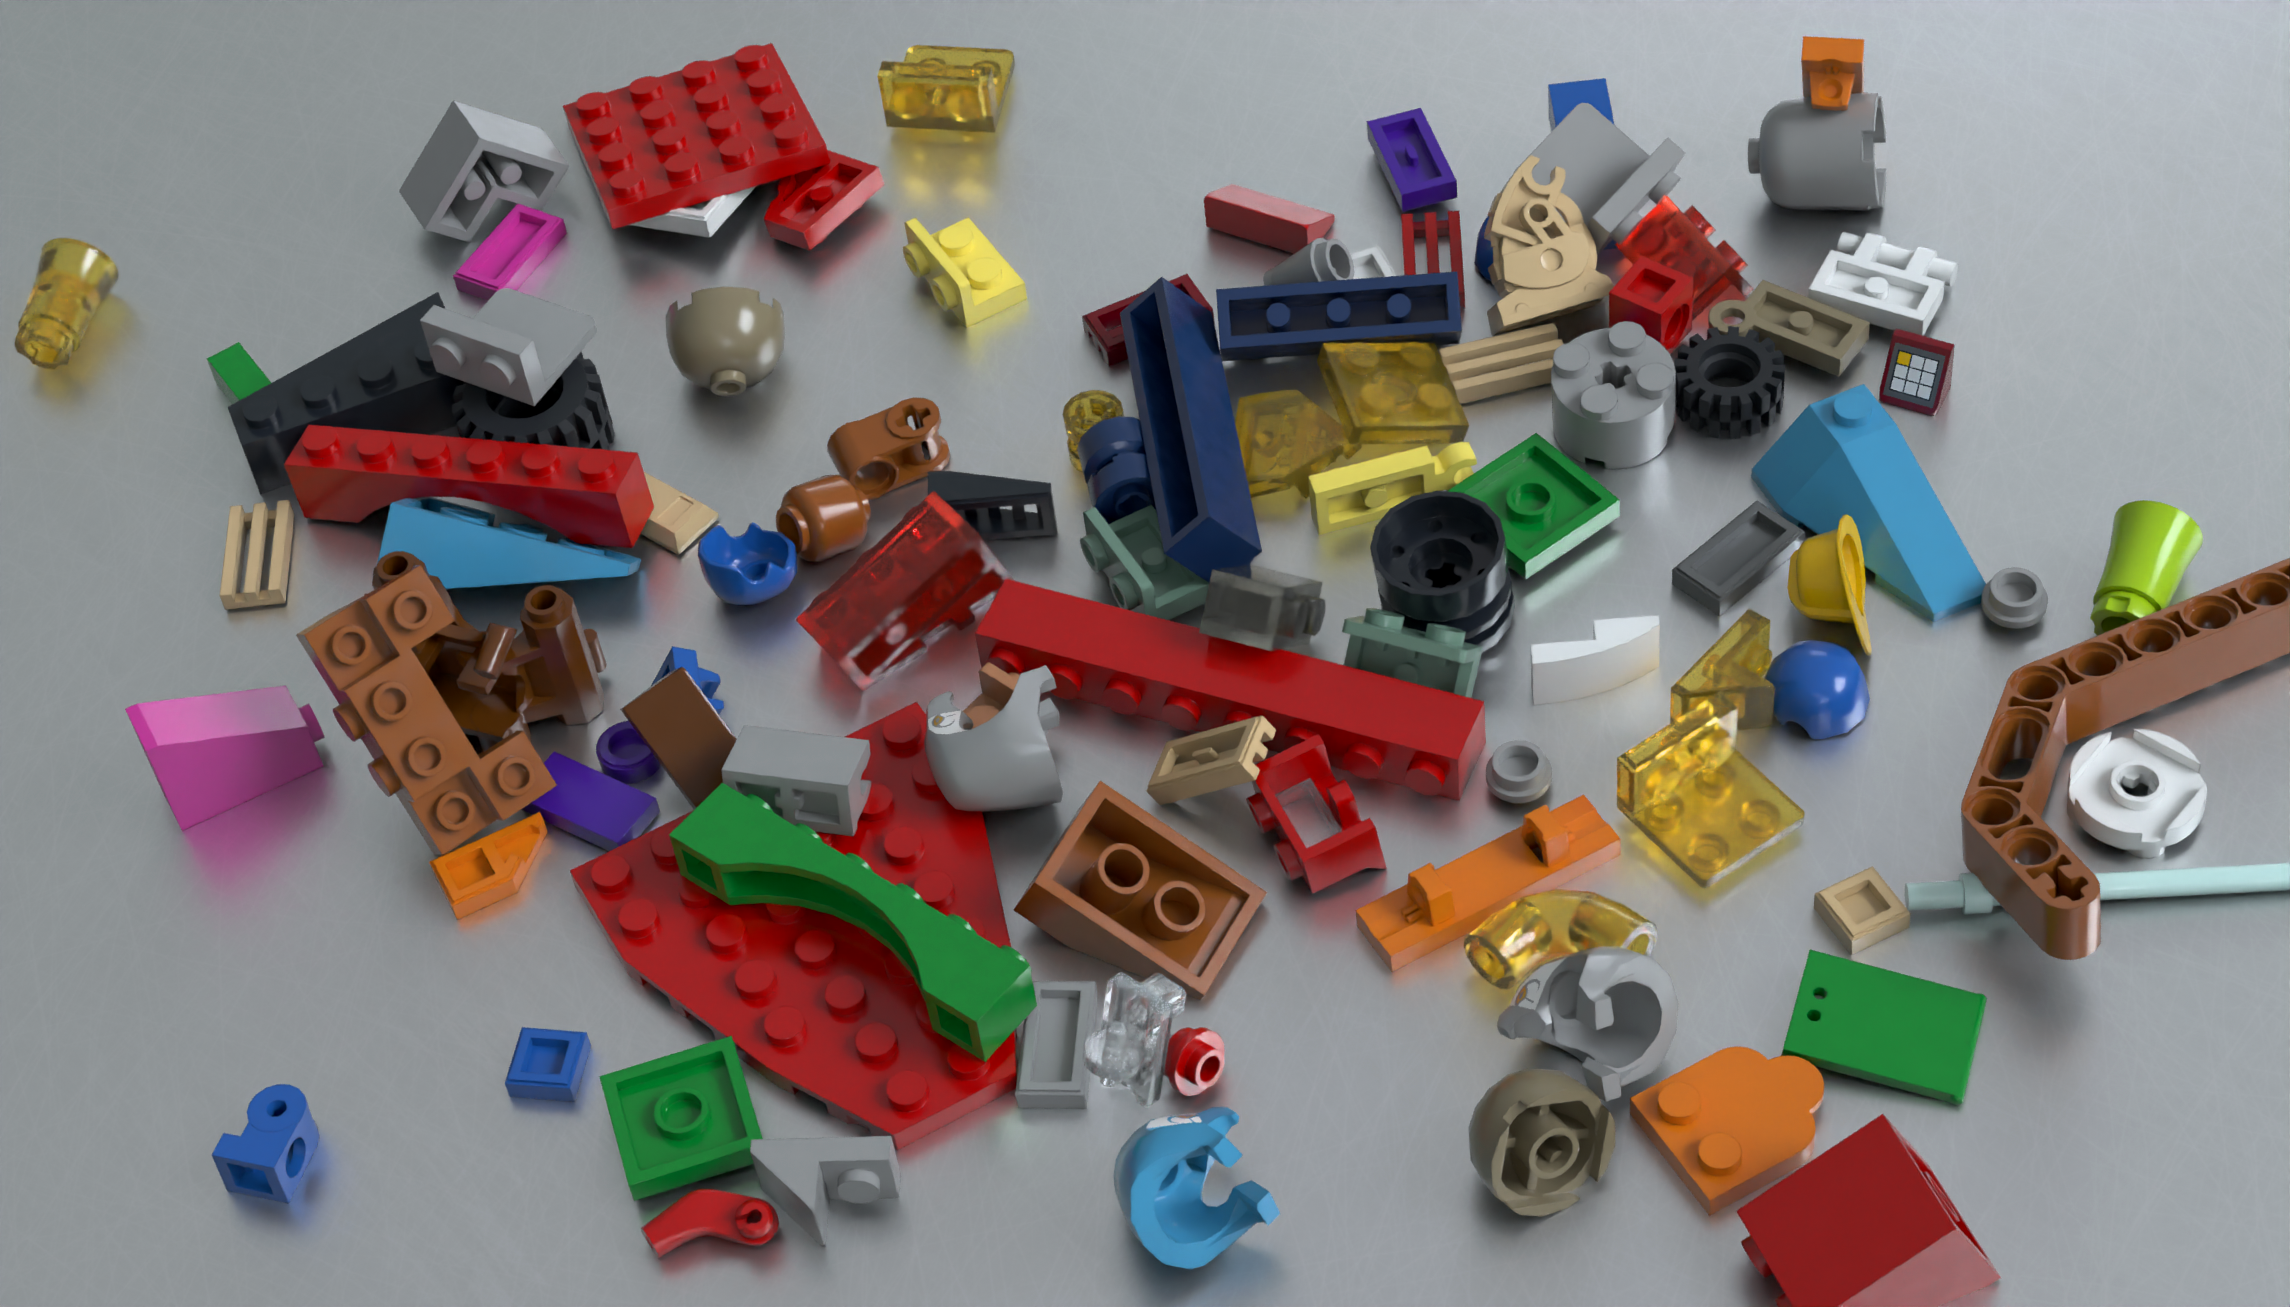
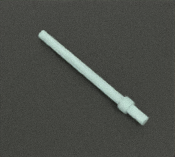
[1905,863,2290,914]

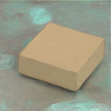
[1814,866,1911,955]

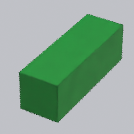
[207,342,271,404]

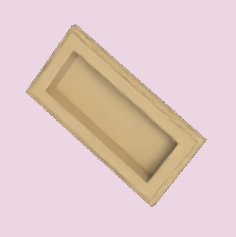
[641,472,719,555]

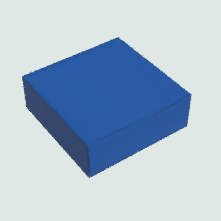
[505,1027,591,1102]

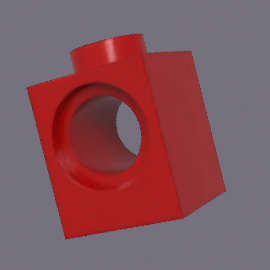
[1609,256,1693,355]

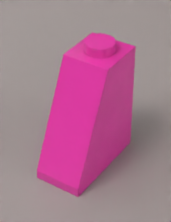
[125,685,325,831]

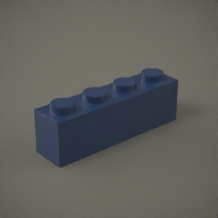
[1216,271,1462,361]

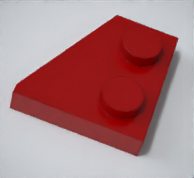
[764,150,885,251]

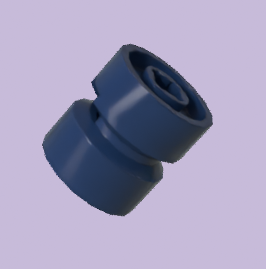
[1077,416,1156,524]

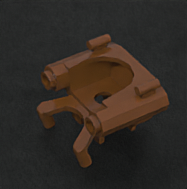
[364,551,607,751]

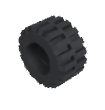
[452,352,614,450]

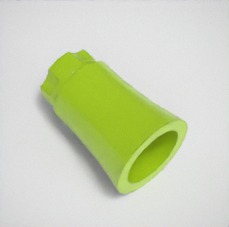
[2090,500,2203,636]

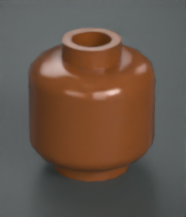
[776,475,871,562]

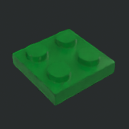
[1448,433,1620,580]
[599,1036,763,1201]

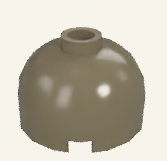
[665,286,785,396]
[1468,1068,1615,1216]

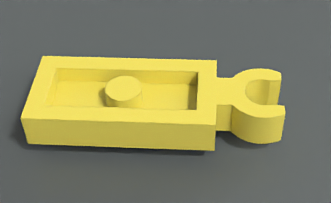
[1308,442,1477,535]

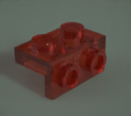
[1615,196,1754,321]

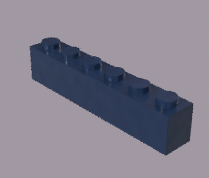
[1120,277,1262,588]

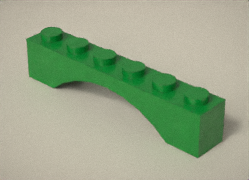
[669,782,1037,1062]

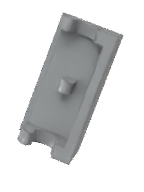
[721,725,871,836]

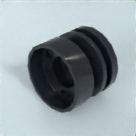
[1370,491,1515,653]

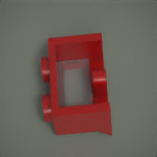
[1246,734,1387,894]

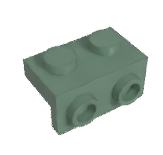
[1080,505,1213,620]
[1342,608,1483,698]

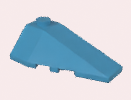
[1751,384,1986,622]
[377,497,641,589]

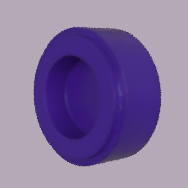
[596,721,661,784]

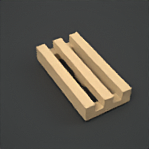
[1439,322,1564,405]
[219,500,295,610]
[1146,715,1276,805]

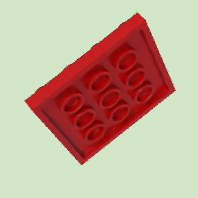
[563,43,830,229]

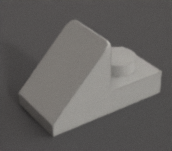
[750,1136,901,1245]

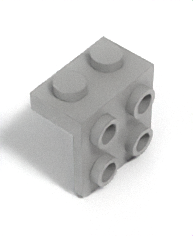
[1514,103,1685,255]
[420,288,597,406]

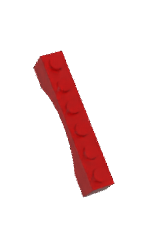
[284,425,654,548]

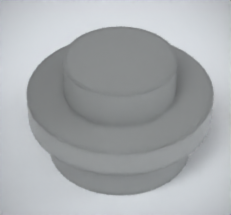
[1981,567,2048,629]
[1486,740,1552,803]

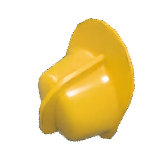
[1787,514,1872,656]

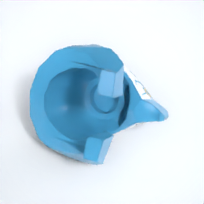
[1113,1107,1280,1269]

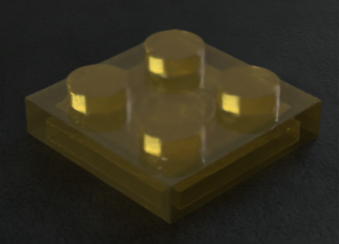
[1317,342,1469,445]

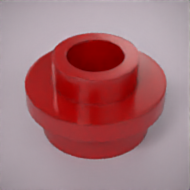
[1161,1027,1225,1096]

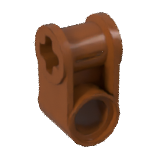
[827,397,950,501]

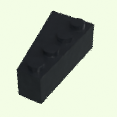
[227,292,463,494]

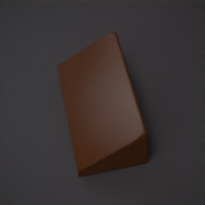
[620,667,737,810]

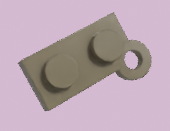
[1708,280,1870,377]

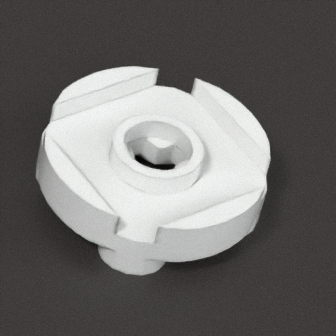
[2067,729,2207,859]

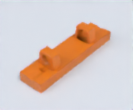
[1801,36,1864,111]
[1356,794,1621,972]

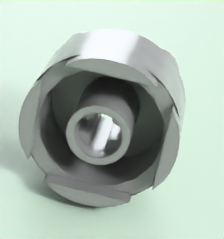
[1551,321,1676,470]

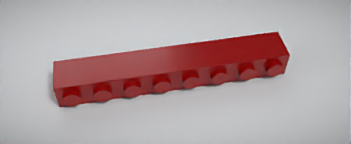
[975,579,1486,801]

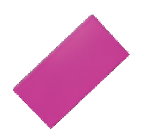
[453,204,567,301]

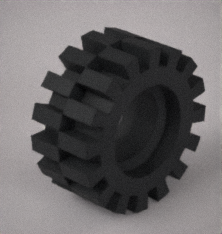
[1674,326,1785,439]

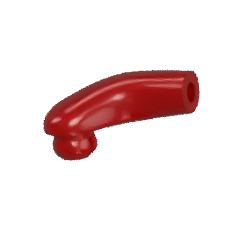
[641,1189,779,1258]

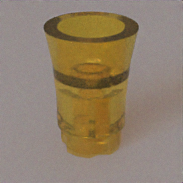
[14,238,119,369]

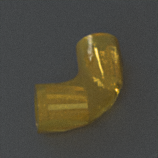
[1463,889,1658,990]

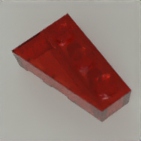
[795,491,1015,691]

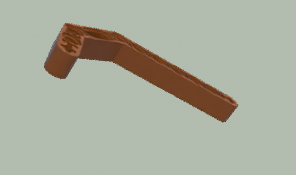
[1961,558,2290,960]

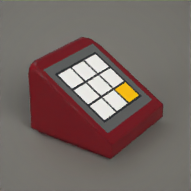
[1879,329,1955,416]

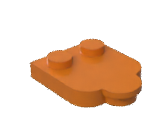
[1630,1046,1824,1216]

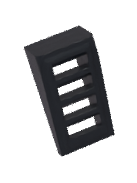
[928,471,1058,544]

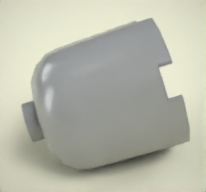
[1748,92,1886,210]

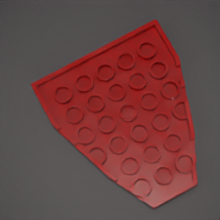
[570,702,1018,1151]

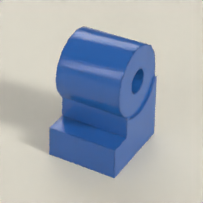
[212,1084,320,1204]

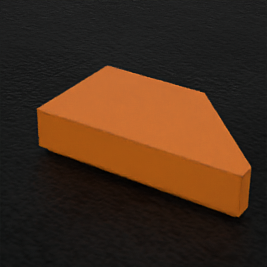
[429,812,548,920]

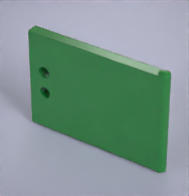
[1781,950,1987,1105]

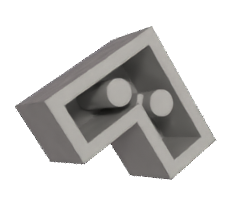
[399,100,569,242]

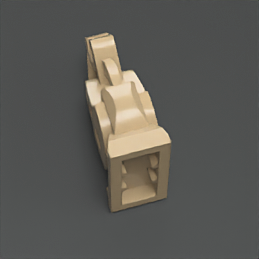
[1484,155,1614,337]

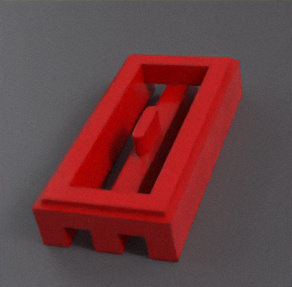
[1401,211,1465,307]

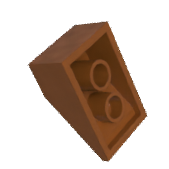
[1013,781,1267,1000]

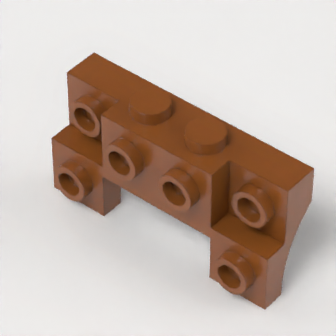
[296,565,557,856]

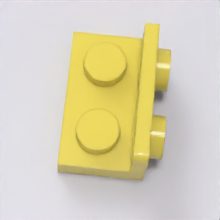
[903,217,1027,328]

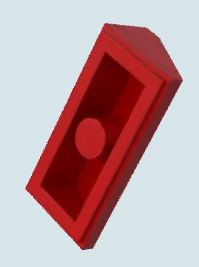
[1204,184,1335,254]

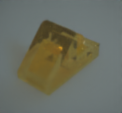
[1670,609,1775,736]

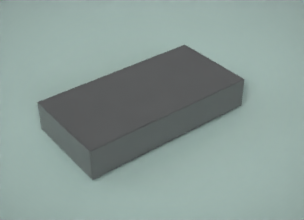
[1672,501,1805,617]

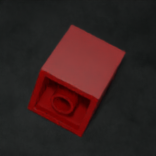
[1736,1114,2001,1307]

